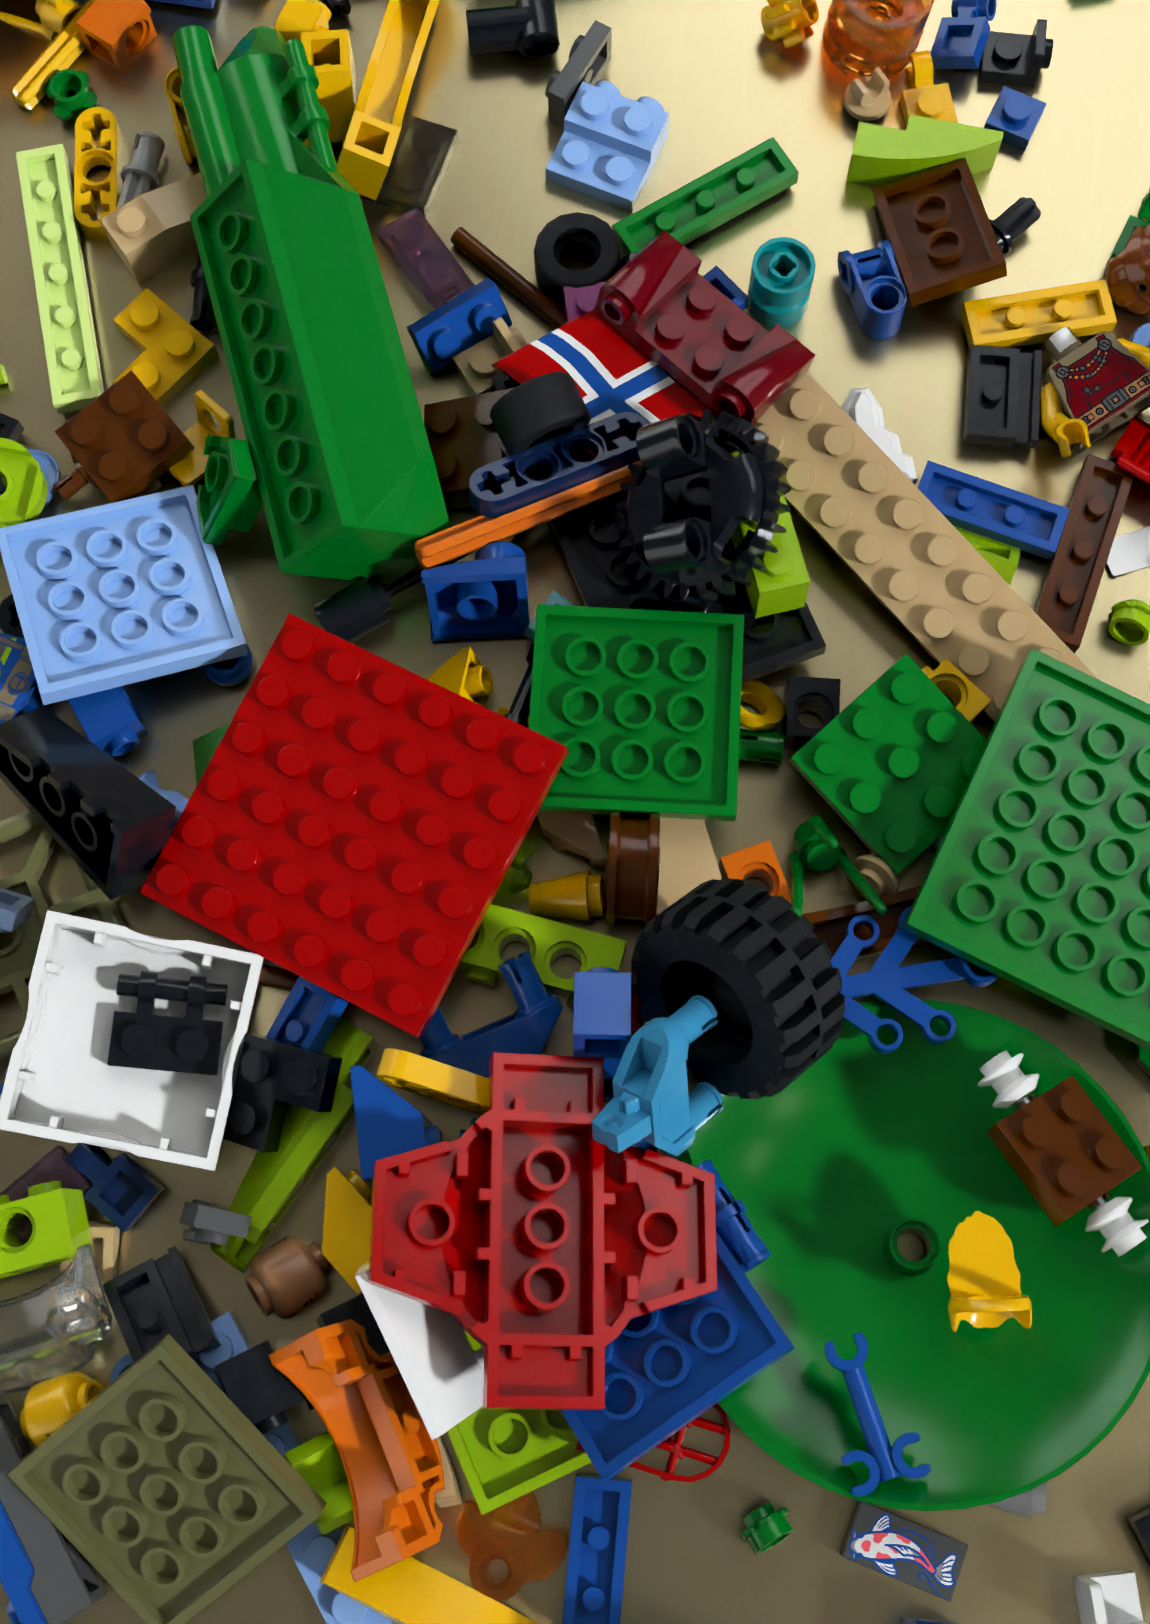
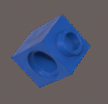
[68,686,149,756]

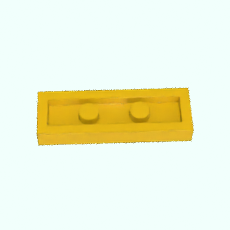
[960,279,1117,349]

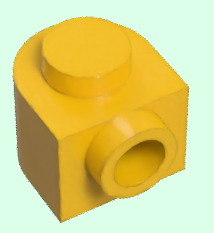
[274,0,332,41]

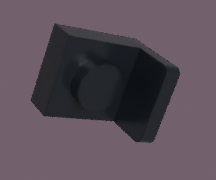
[979,19,1053,88]

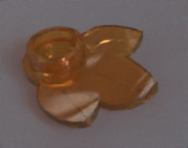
[457,1491,569,1602]

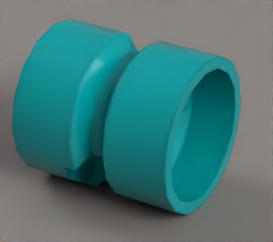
[748,237,816,328]

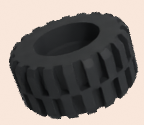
[631,878,845,1099]

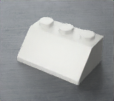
[355,1262,484,1440]

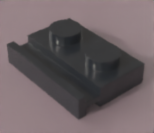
[963,345,1042,449]
[102,1246,221,1363]

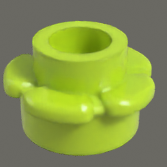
[1108,599,1150,645]

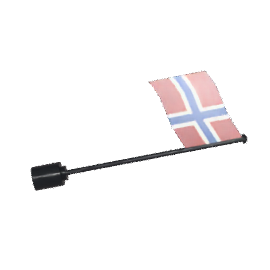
[312,308,719,643]

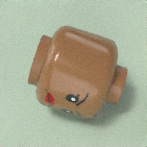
[245,1236,331,1319]

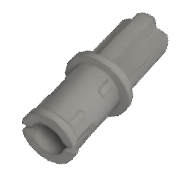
[117,131,165,209]

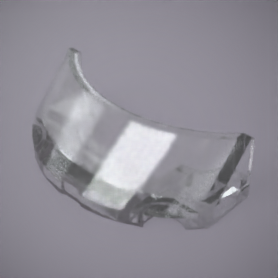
[0,1244,112,1395]

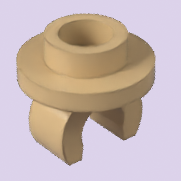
[844,67,891,121]
[853,852,908,897]

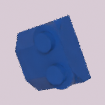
[421,541,531,641]

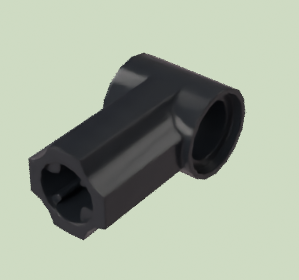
[466,0,560,59]

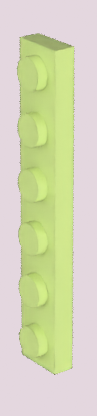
[16,144,104,414]

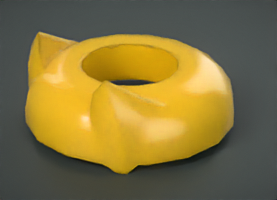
[740,680,785,731]

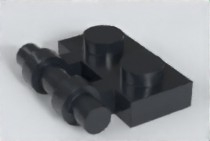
[107,971,228,1076]

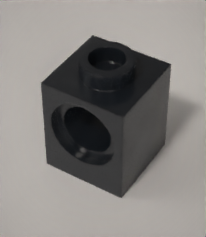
[782,676,841,754]

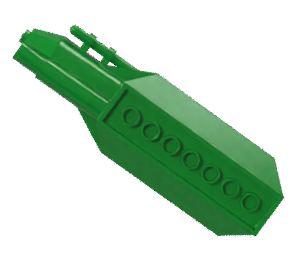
[172,25,451,584]

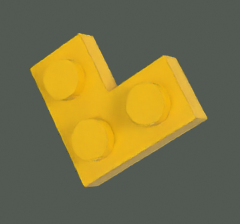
[112,288,218,408]

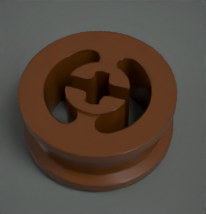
[605,811,660,927]

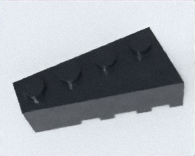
[0,706,176,900]

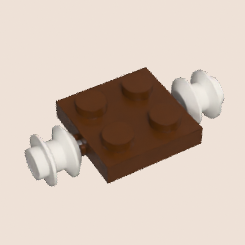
[977,1050,1149,1257]

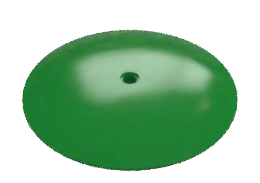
[678,999,1150,1511]

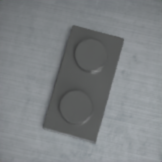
[545,20,612,127]

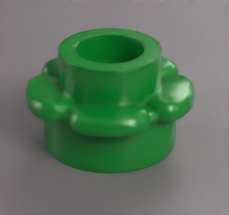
[740,1502,794,1555]

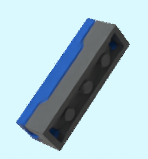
[0,1394,107,1624]

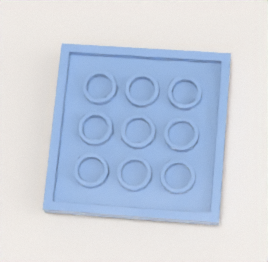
[0,485,248,706]

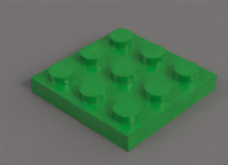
[788,653,986,875]

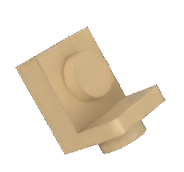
[452,317,527,395]

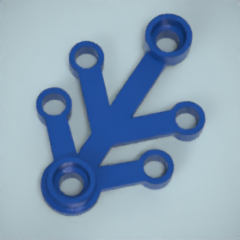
[830,906,999,1054]

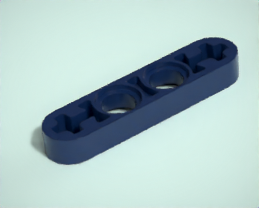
[469,412,649,517]

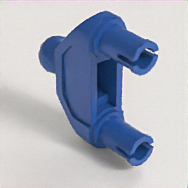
[419,951,563,1078]

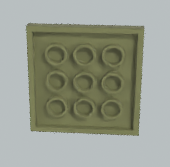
[8,1334,327,1624]

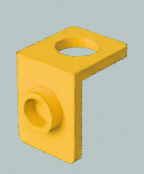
[167,390,236,486]

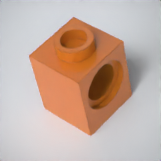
[76,0,157,75]
[718,840,791,903]

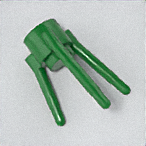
[788,815,888,917]

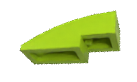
[846,114,1004,186]

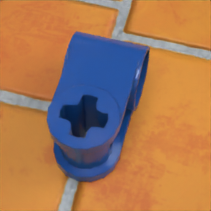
[837,240,908,340]

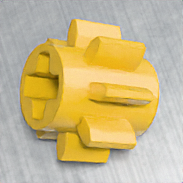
[761,0,819,48]

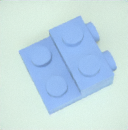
[545,80,669,212]

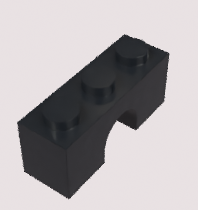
[214,1293,390,1434]

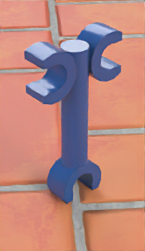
[824,1332,931,1497]

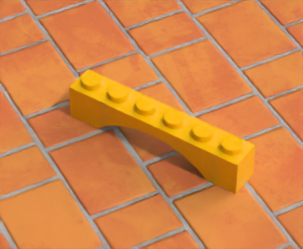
[337,0,440,201]

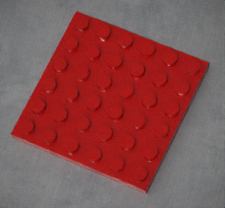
[140,613,569,1039]

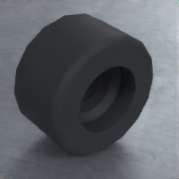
[534,212,621,309]
[490,372,591,455]

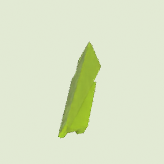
[211,1017,379,1273]

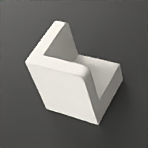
[1073,1569,1147,1624]

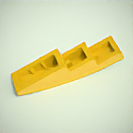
[319,1526,538,1624]

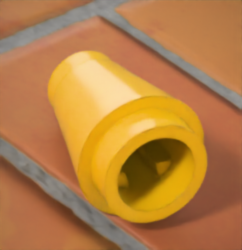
[529,870,607,922]

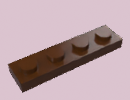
[1035,454,1134,653]

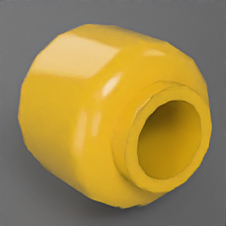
[20,1371,104,1447]

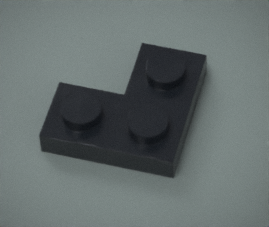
[223,1034,343,1152]

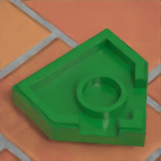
[196,435,263,546]

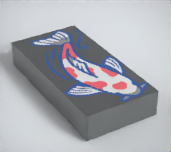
[840,1501,969,1602]

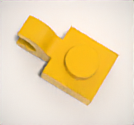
[899,50,958,126]

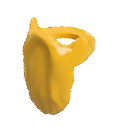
[947,1211,1032,1332]

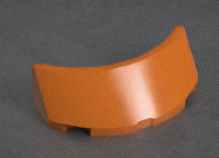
[268,1319,445,1582]

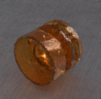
[822,0,935,79]

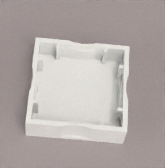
[0,910,264,1171]

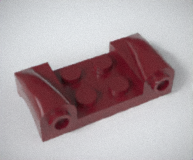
[594,230,815,426]

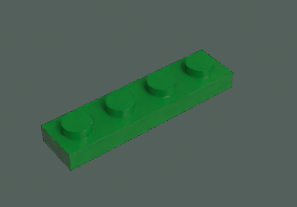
[612,137,799,255]

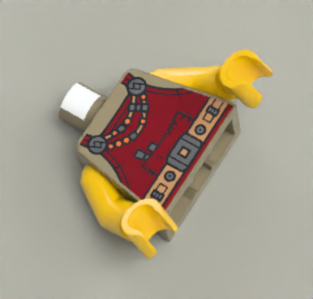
[1040,327,1150,457]

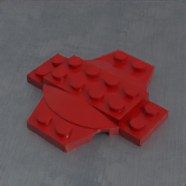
[369,1052,717,1411]

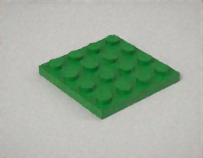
[528,604,744,821]

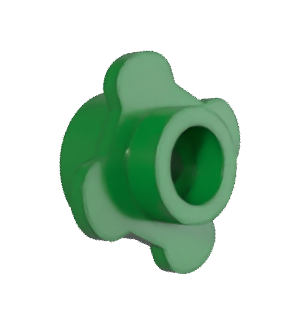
[45,69,99,120]

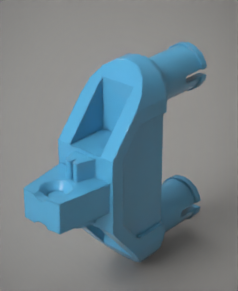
[591,995,724,1157]

